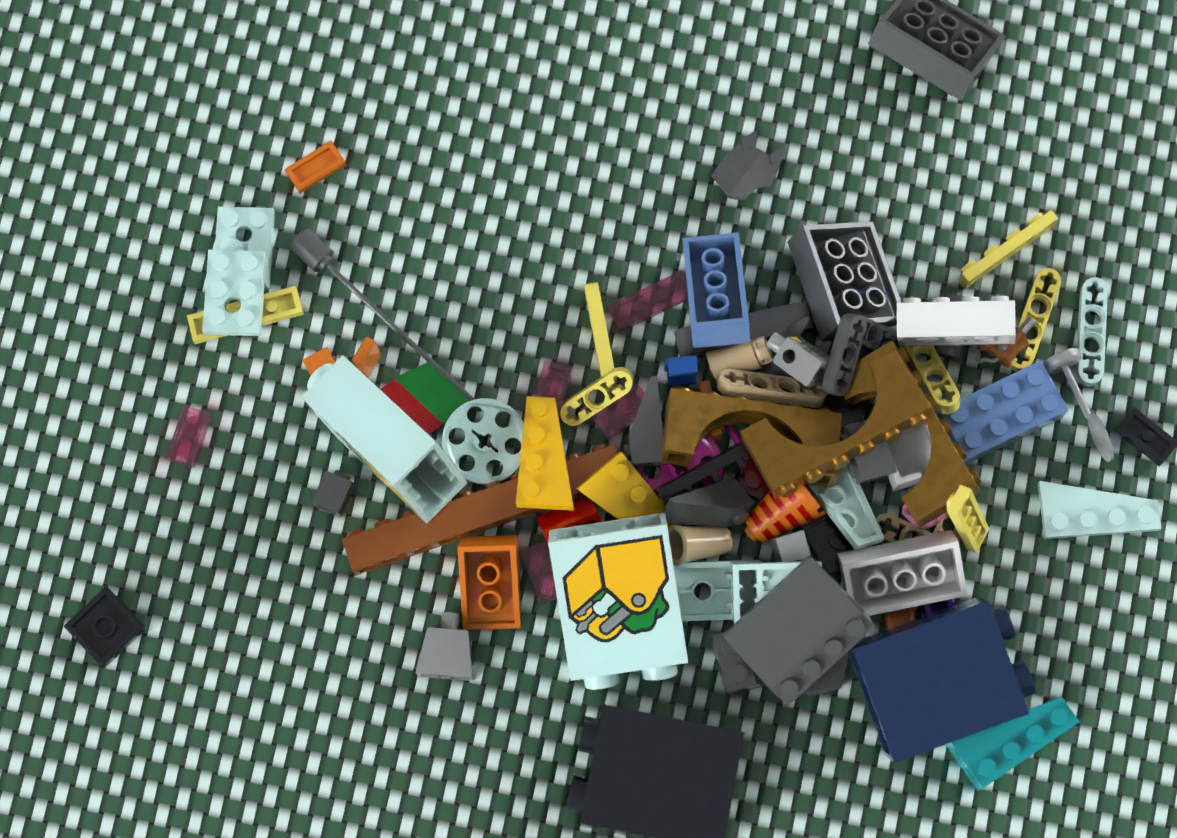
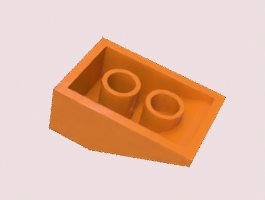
[457,535,521,630]

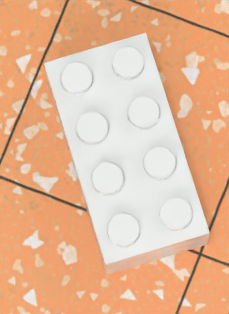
[897,296,1016,346]
[837,530,968,616]

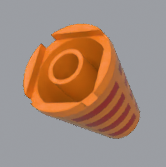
[744,484,826,543]

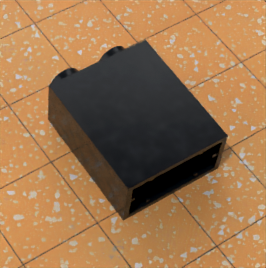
[567,704,745,838]

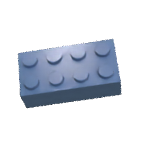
[682,232,750,348]
[937,360,1068,465]

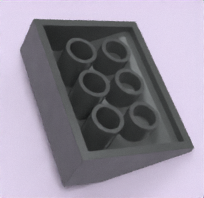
[868,0,1006,101]
[787,221,902,342]
[723,555,876,706]

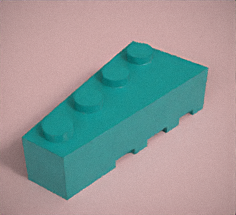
[945,697,1080,791]

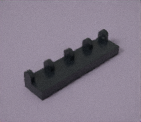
[653,441,749,507]

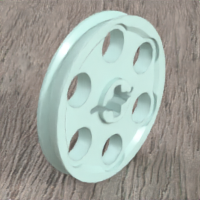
[442,398,524,485]

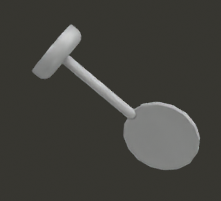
[1043,348,1114,462]

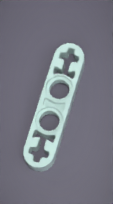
[1076,277,1108,387]

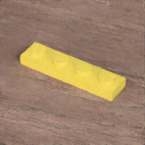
[958,210,1058,289]
[187,286,304,344]
[946,485,989,554]

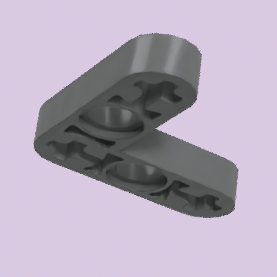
[823,313,899,396]

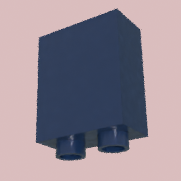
[848,597,1036,763]

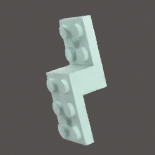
[202,207,275,336]
[673,560,822,624]

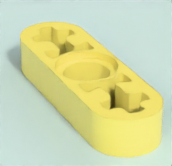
[560,367,634,426]

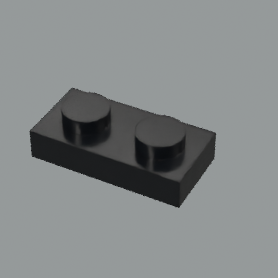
[1114,407,1177,467]

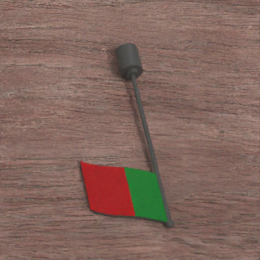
[290,229,482,435]

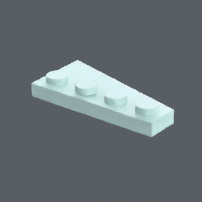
[805,465,884,551]
[1038,481,1161,539]

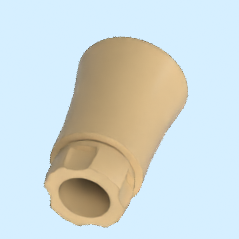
[706,336,773,383]
[668,525,733,566]

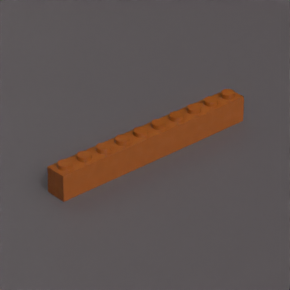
[342,443,618,576]

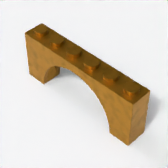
[843,341,982,527]
[740,350,930,499]
[661,388,842,488]

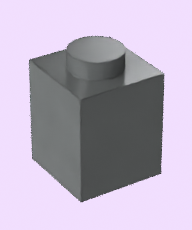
[312,470,355,518]

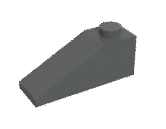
[624,376,667,469]
[663,477,754,528]

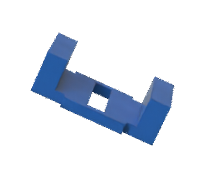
[664,355,699,387]

